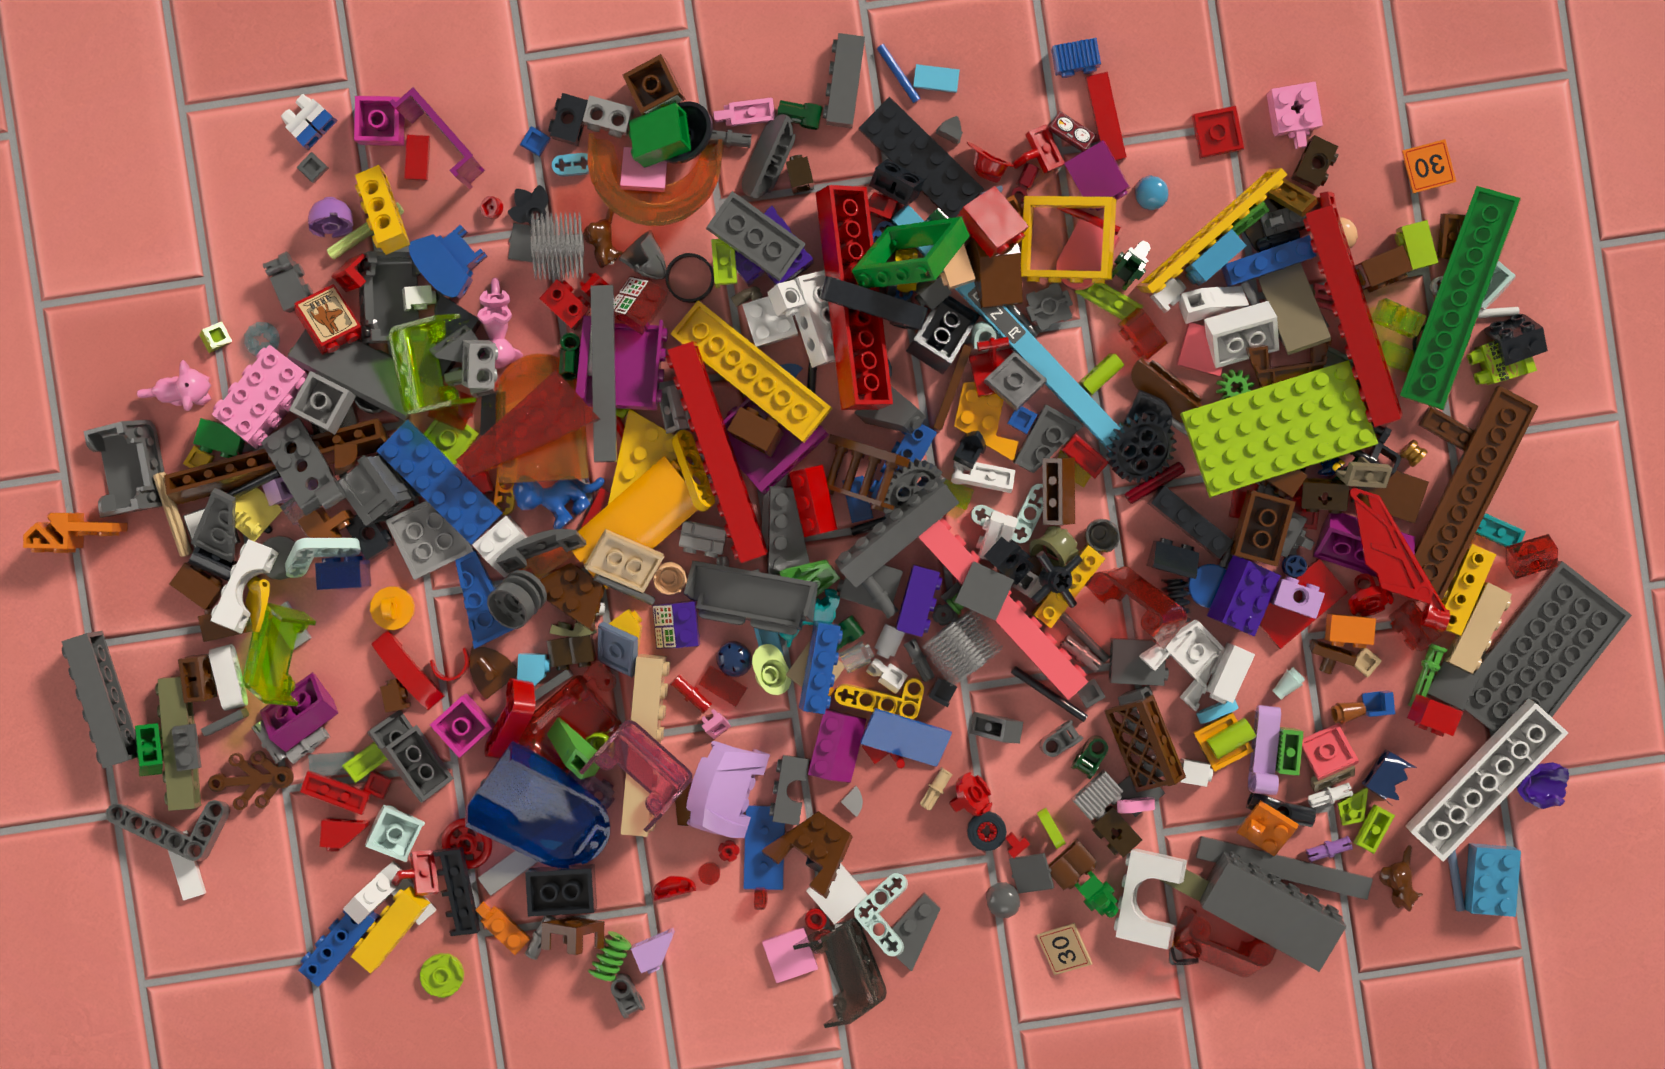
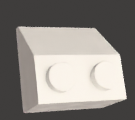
[472,516,528,578]

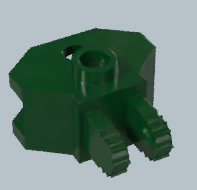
[1112,241,1151,291]

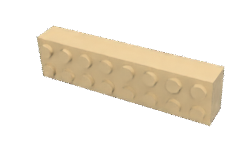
[621,654,670,837]

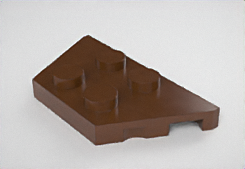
[540,563,605,632]

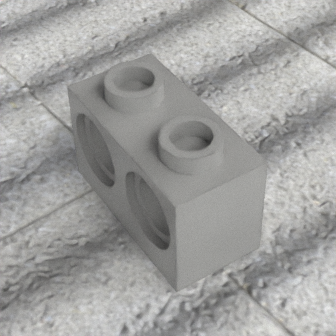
[583,95,634,138]
[462,340,498,388]

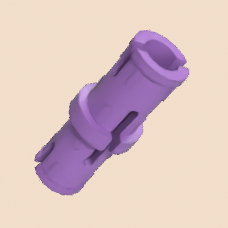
[1306,836,1353,863]

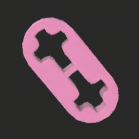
[1117,797,1155,813]

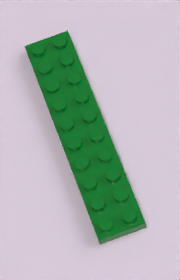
[1400,186,1521,410]

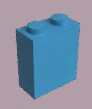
[1184,229,1247,286]

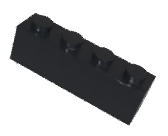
[1147,486,1234,559]

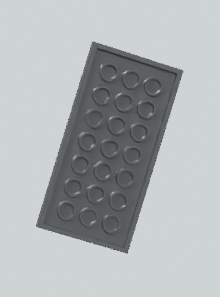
[1464,561,1632,733]

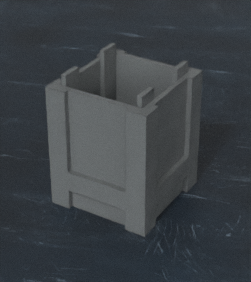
[338,453,418,526]

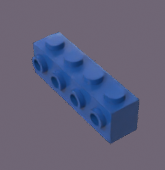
[869,424,937,499]
[799,621,843,714]
[298,910,380,987]

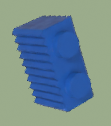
[1051,38,1101,78]

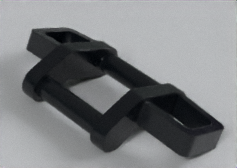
[1350,422,1402,477]

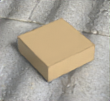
[1354,648,1382,677]

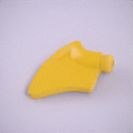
[245,576,270,632]

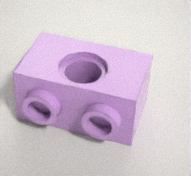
[1270,576,1325,619]

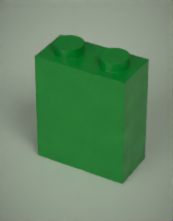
[629,103,691,168]

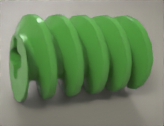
[588,931,632,981]

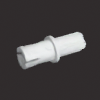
[1308,782,1353,808]

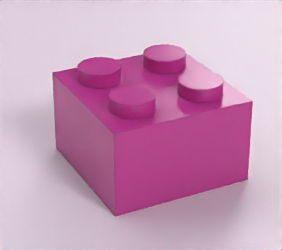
[354,96,405,146]
[430,693,495,758]

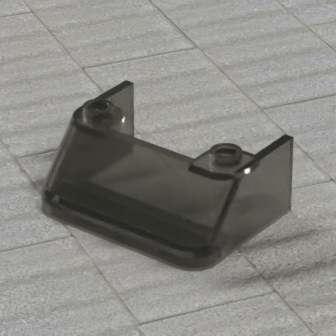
[793,918,887,1028]

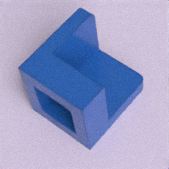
[1362,690,1395,717]

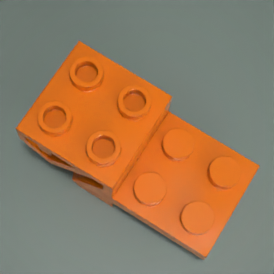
[23,513,128,553]

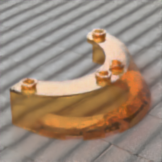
[588,133,724,226]

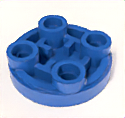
[1187,564,1226,608]

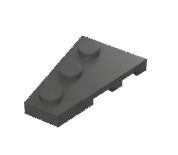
[191,488,236,563]

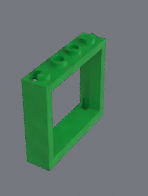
[852,217,970,288]

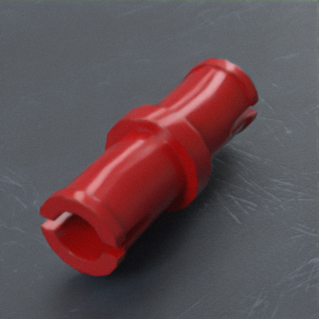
[670,674,712,714]

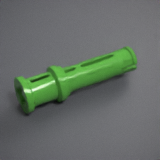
[1408,642,1448,706]

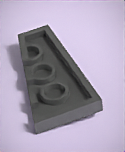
[767,486,810,574]

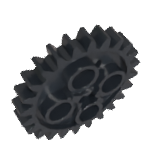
[1106,412,1177,483]

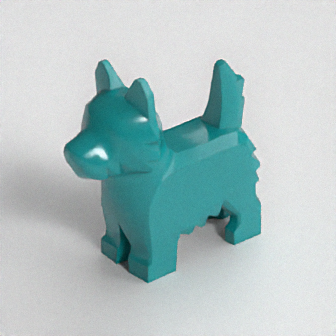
[779,589,840,648]

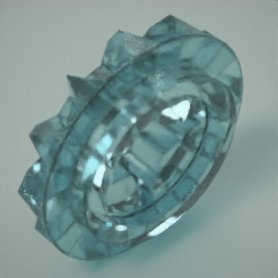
[244,322,280,356]

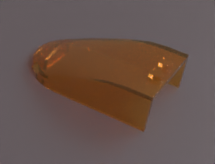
[496,354,590,488]

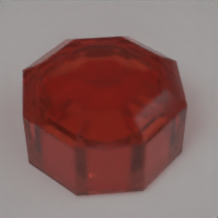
[754,887,768,910]

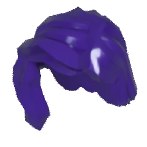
[1517,762,1569,809]

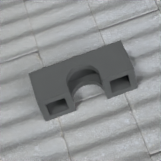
[769,755,809,825]

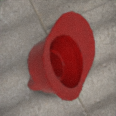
[966,142,1014,183]

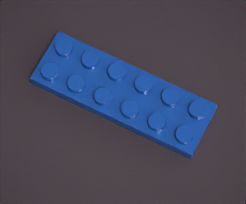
[377,419,503,545]

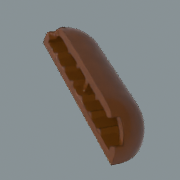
[1131,358,1202,423]

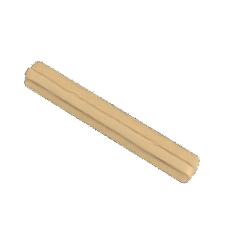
[153,472,192,557]

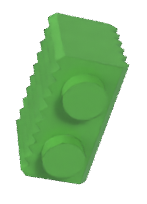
[1275,727,1304,775]

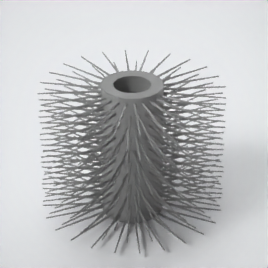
[531,212,584,280]
[922,610,1003,686]

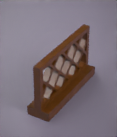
[1104,695,1186,792]

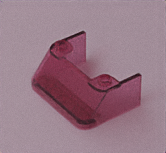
[579,720,692,832]

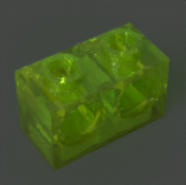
[1372,298,1426,338]

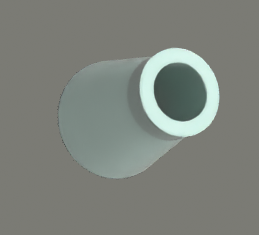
[1272,667,1305,700]

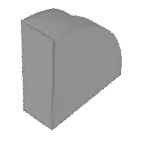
[841,785,863,817]

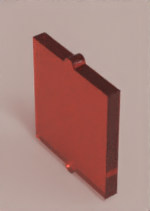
[427,384,478,431]

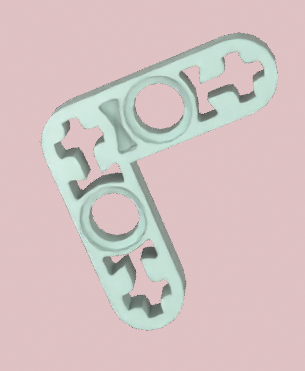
[971,484,1043,543]
[285,538,361,578]
[854,873,908,957]

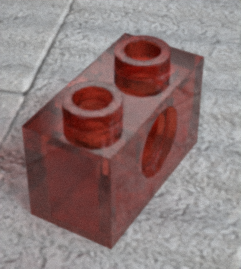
[1506,534,1558,579]

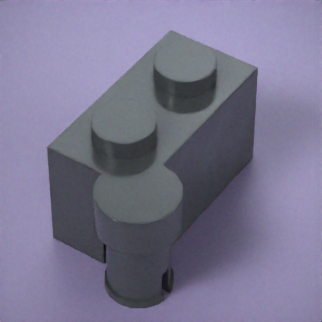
[263,252,313,313]

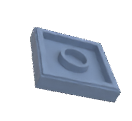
[597,622,638,677]

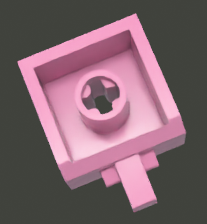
[1266,81,1323,149]

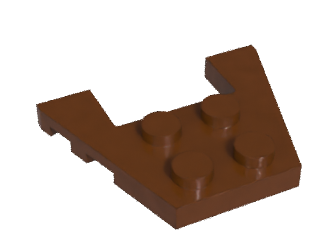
[1246,337,1332,388]
[762,811,853,899]

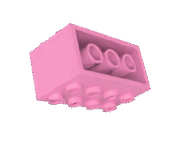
[212,345,308,450]

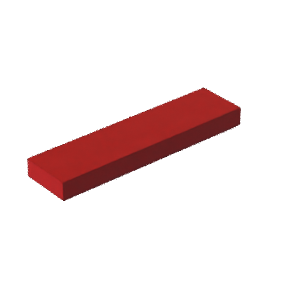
[1085,72,1127,161]

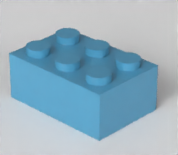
[1464,843,1521,917]

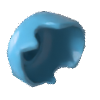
[1135,175,1168,210]

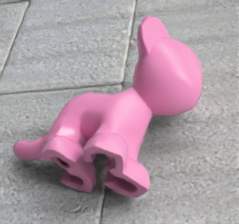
[477,278,523,369]
[137,360,211,411]

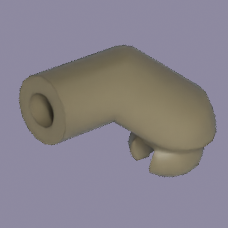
[731,286,763,307]

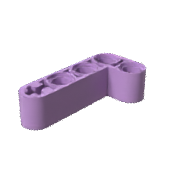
[1248,705,1281,795]

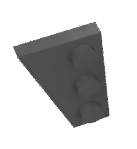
[1013,404,1084,473]
[881,892,941,971]

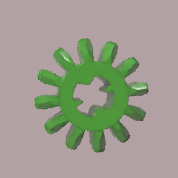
[1216,369,1254,400]

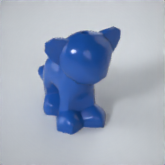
[512,475,605,529]

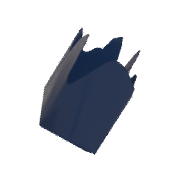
[1362,750,1417,805]

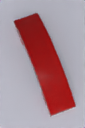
[371,630,445,710]

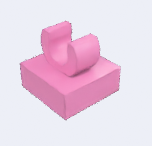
[702,709,731,739]

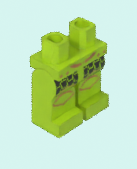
[1466,341,1537,385]

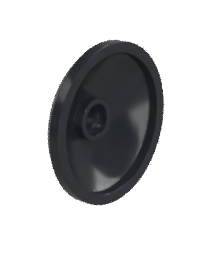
[664,101,713,164]

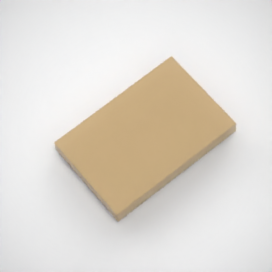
[584,529,664,593]

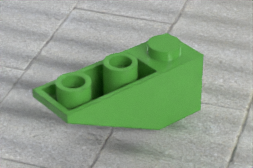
[547,717,606,779]

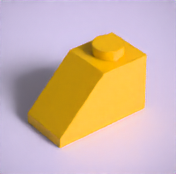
[608,609,642,652]

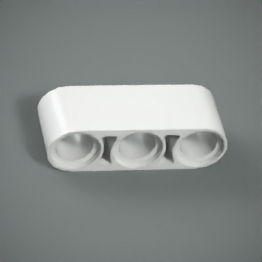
[209,644,248,711]

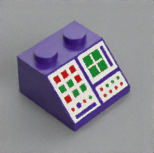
[652,601,700,649]

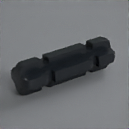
[1256,228,1300,251]

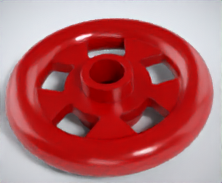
[441,818,493,869]

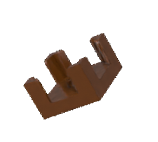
[541,916,605,955]

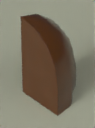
[334,444,357,476]

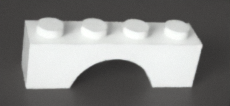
[211,539,279,634]

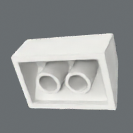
[1204,301,1279,368]

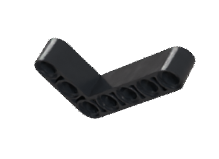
[820,276,928,330]

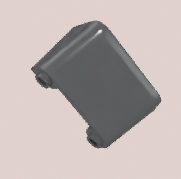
[358,251,427,344]
[84,420,165,518]

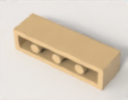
[1443,582,1512,674]

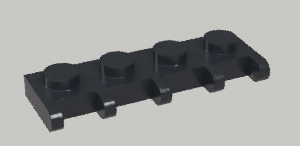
[432,847,480,936]

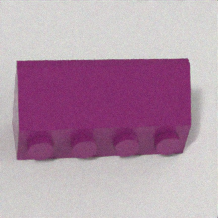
[1313,513,1415,578]

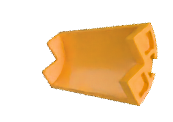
[571,456,698,589]

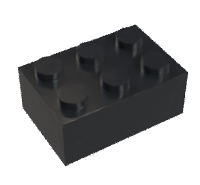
[525,864,597,917]

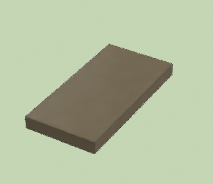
[1258,263,1331,355]

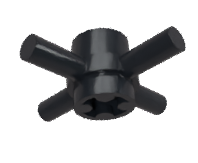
[1031,551,1083,608]

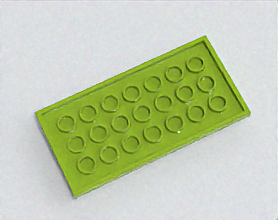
[1181,360,1378,498]

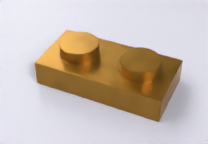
[1268,178,1317,217]

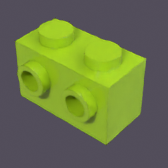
[1395,220,1438,271]

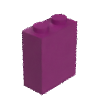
[1064,141,1131,211]

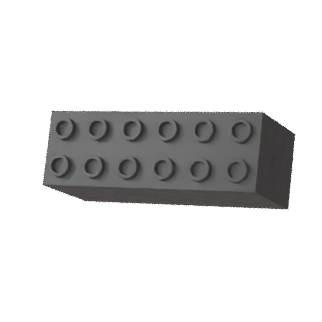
[1199,851,1346,972]

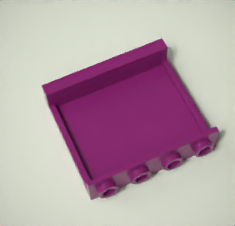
[575,316,668,410]
[724,396,829,495]

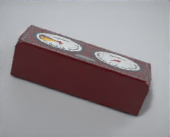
[1048,111,1097,152]

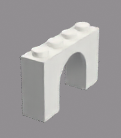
[1114,848,1187,949]

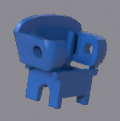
[408,225,488,299]

